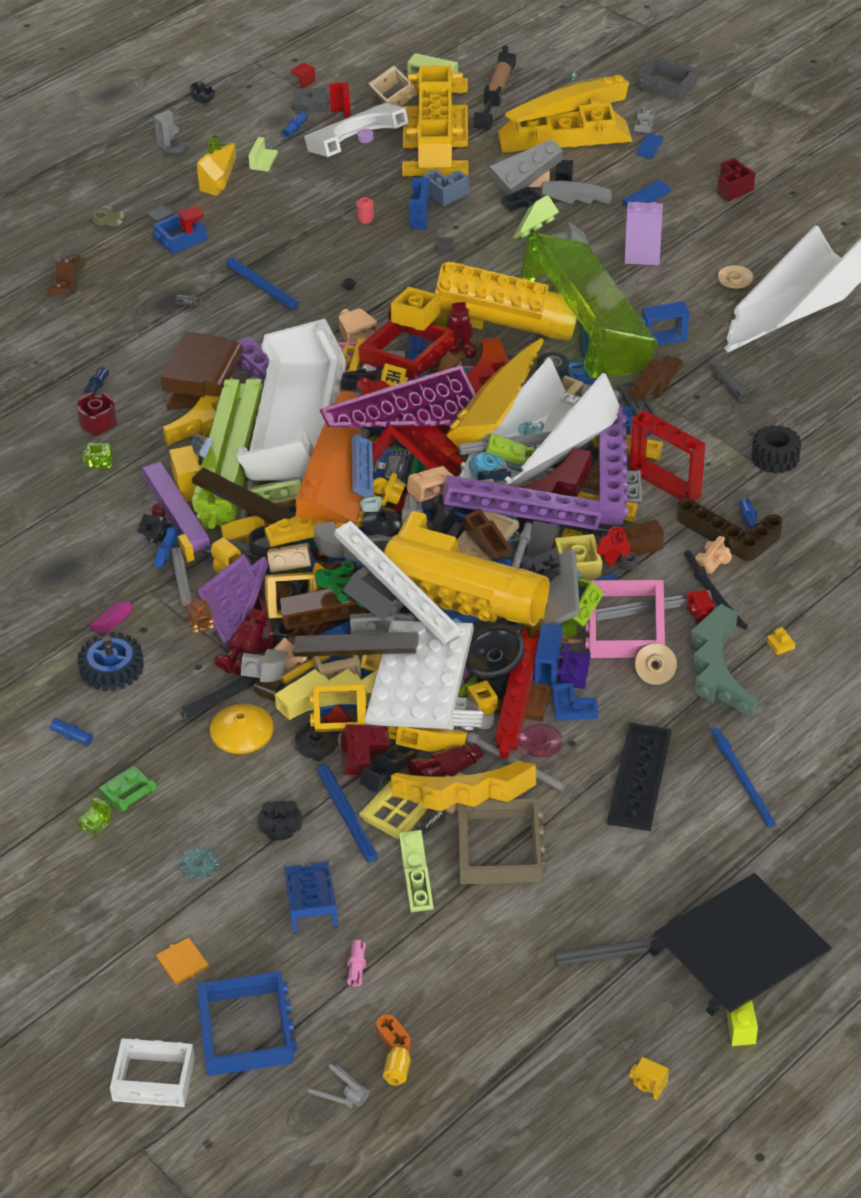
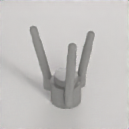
[307,1064,369,1108]

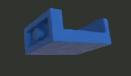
[409,177,430,230]

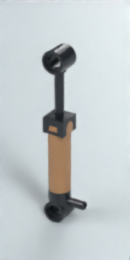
[473,46,516,130]

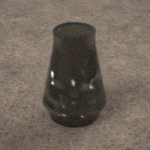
[415,808,447,835]

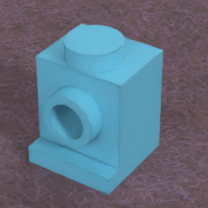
[468,452,504,477]

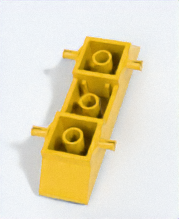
[498,97,632,153]

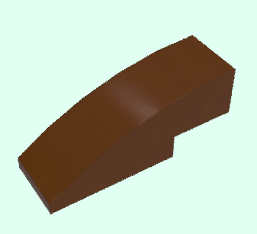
[462,509,513,561]

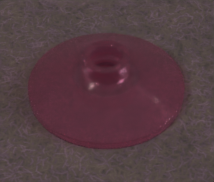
[519,724,562,758]

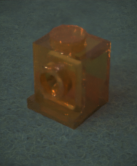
[187,599,213,633]

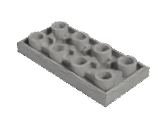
[542,548,580,625]

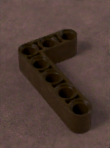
[677,499,783,561]

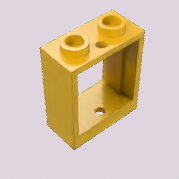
[264,572,320,618]
[310,684,367,732]

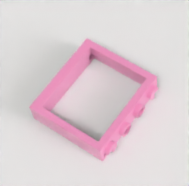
[586,580,665,658]

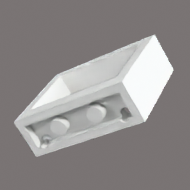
[110,1038,195,1107]

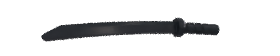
[684,550,748,630]

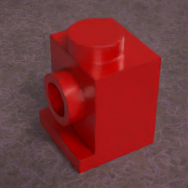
[686,589,714,623]

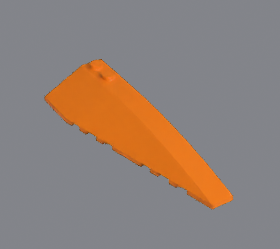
[296,391,364,525]

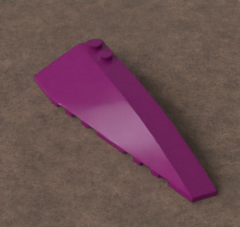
[319,365,475,428]

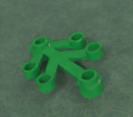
[314,561,364,607]

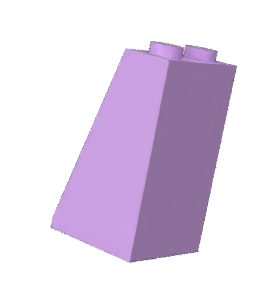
[625,201,663,265]

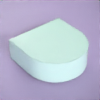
[360,496,383,512]

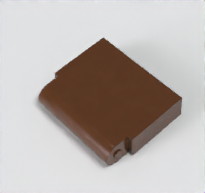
[161,331,244,397]

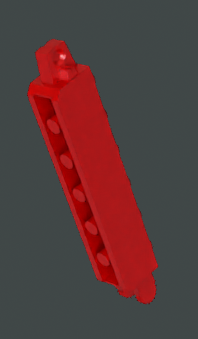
[356,377,465,476]
[496,629,540,760]

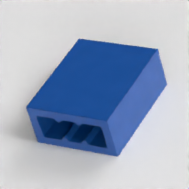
[535,623,563,690]

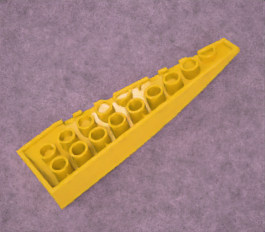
[505,75,629,123]
[447,338,544,447]

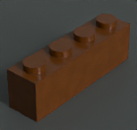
[280,586,367,630]

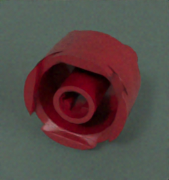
[77,392,117,436]

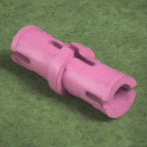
[347,940,366,987]

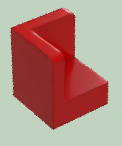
[291,62,315,89]
[178,205,204,234]

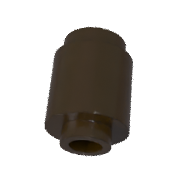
[254,678,285,702]

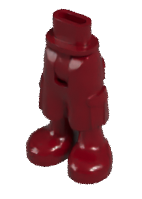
[444,302,477,358]
[213,609,267,677]
[407,743,484,777]

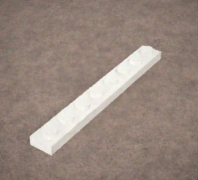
[334,521,461,644]

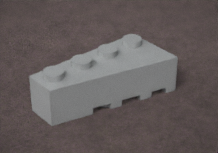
[489,139,563,195]

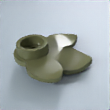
[93,206,125,227]

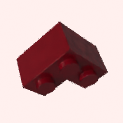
[717,158,756,201]
[340,724,390,775]

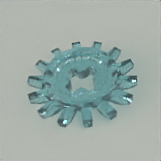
[179,846,219,879]

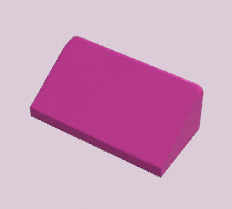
[89,601,132,634]

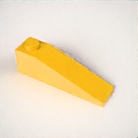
[197,143,236,196]

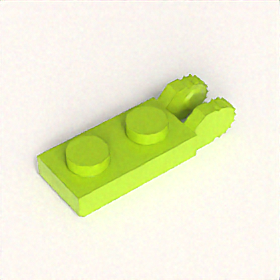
[486,433,537,465]

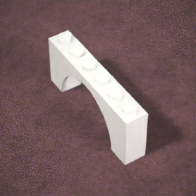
[304,103,409,157]

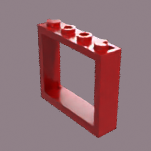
[359,319,455,380]
[629,410,706,501]
[372,425,439,515]

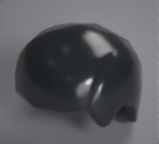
[190,82,215,103]

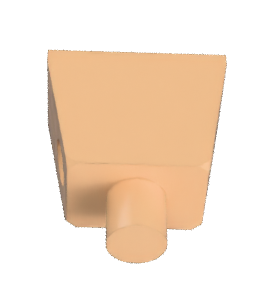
[338,309,378,342]

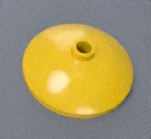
[210,704,274,754]

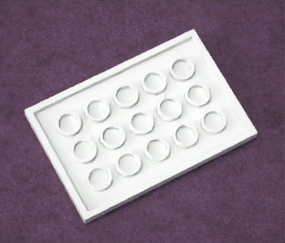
[365,620,474,729]

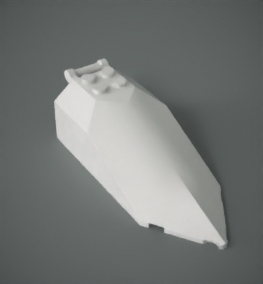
[724,225,861,353]

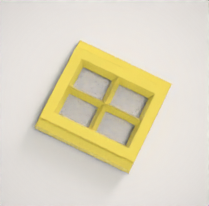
[359,781,430,839]

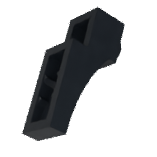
[430,494,455,534]
[360,744,418,792]

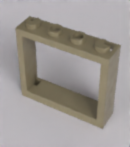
[458,798,546,884]

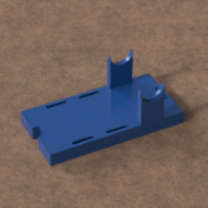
[284,861,338,934]

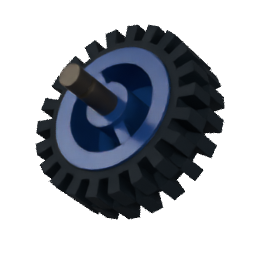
[77,632,144,691]

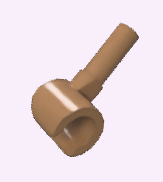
[562,634,584,650]

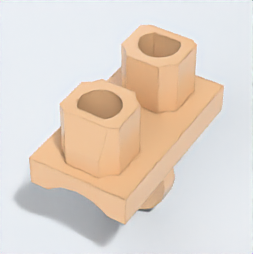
[695,536,732,574]

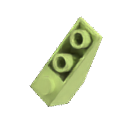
[513,195,559,239]

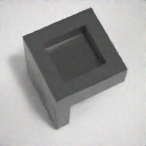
[148,205,174,223]

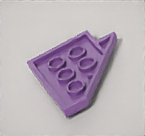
[197,554,269,646]

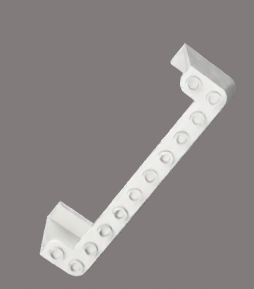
[236,319,346,481]

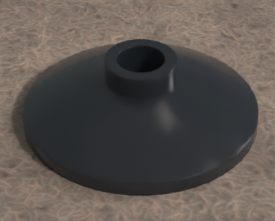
[362,506,402,536]

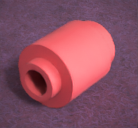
[356,197,374,224]

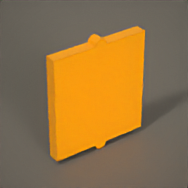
[156,938,209,985]

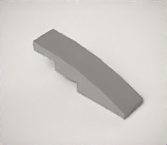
[541,181,612,204]

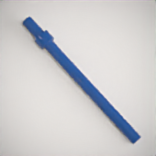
[711,727,775,828]

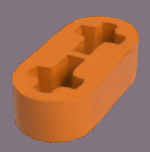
[376,1014,411,1052]

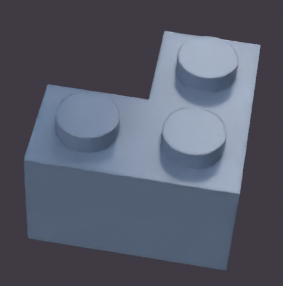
[422,169,469,207]

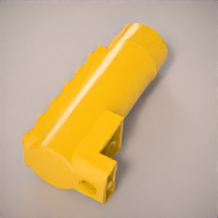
[432,262,581,342]
[383,511,550,626]

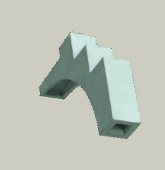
[690,604,758,717]

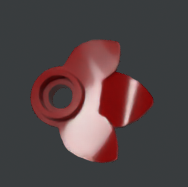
[597,526,630,566]

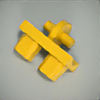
[373,473,406,506]

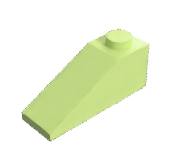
[247,478,302,504]

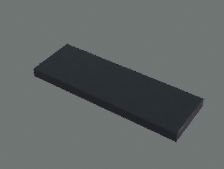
[607,723,672,831]

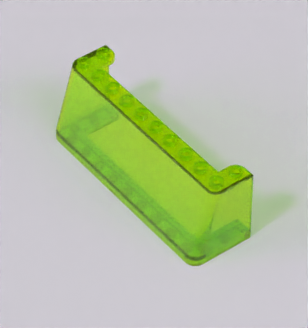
[521,233,657,378]

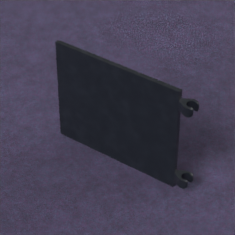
[648,873,832,1016]

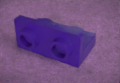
[557,643,591,689]

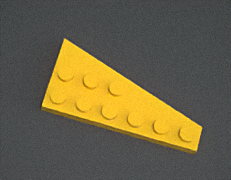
[265,491,376,547]

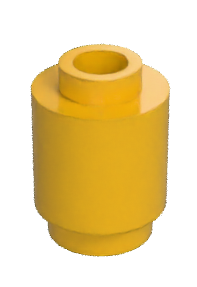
[383,1047,411,1086]

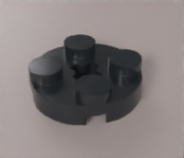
[295,721,338,761]
[258,801,302,840]

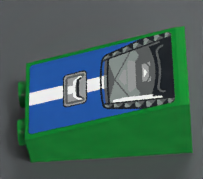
[373,447,426,494]

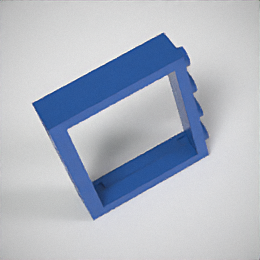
[196,971,297,1076]

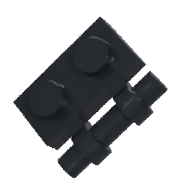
[520,548,561,582]

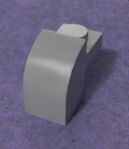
[314,521,344,558]
[241,649,288,682]

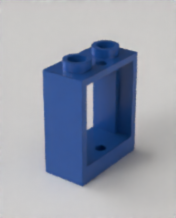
[152,214,207,254]
[639,301,689,348]

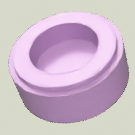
[357,129,374,143]

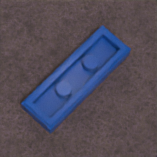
[623,180,671,207]

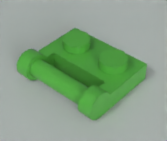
[99,765,158,813]

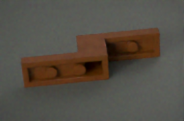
[47,254,85,296]
[628,355,683,401]

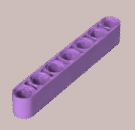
[141,461,210,553]

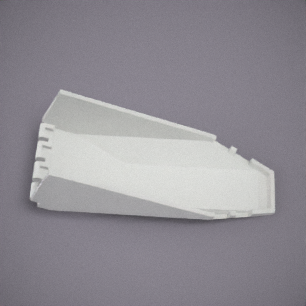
[459,358,620,487]

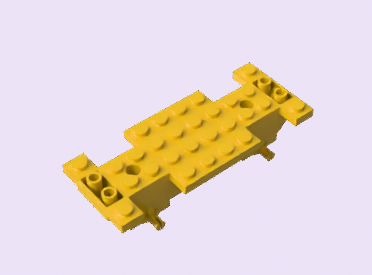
[402,65,469,177]

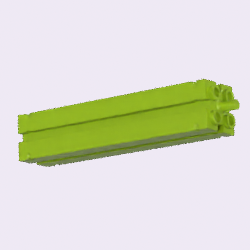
[192,379,263,529]

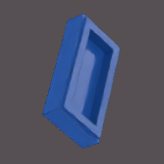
[637,133,663,159]

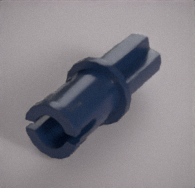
[84,367,109,394]

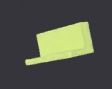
[249,137,278,171]

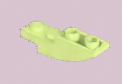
[399,830,433,912]

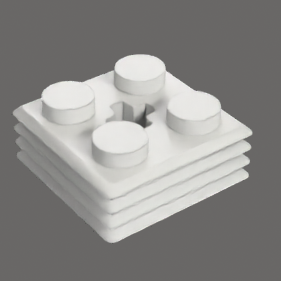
[450,697,484,730]

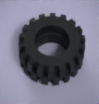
[752,425,801,474]

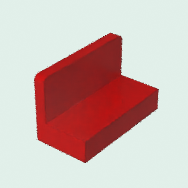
[329,82,351,118]

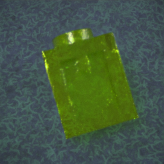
[77,796,112,836]

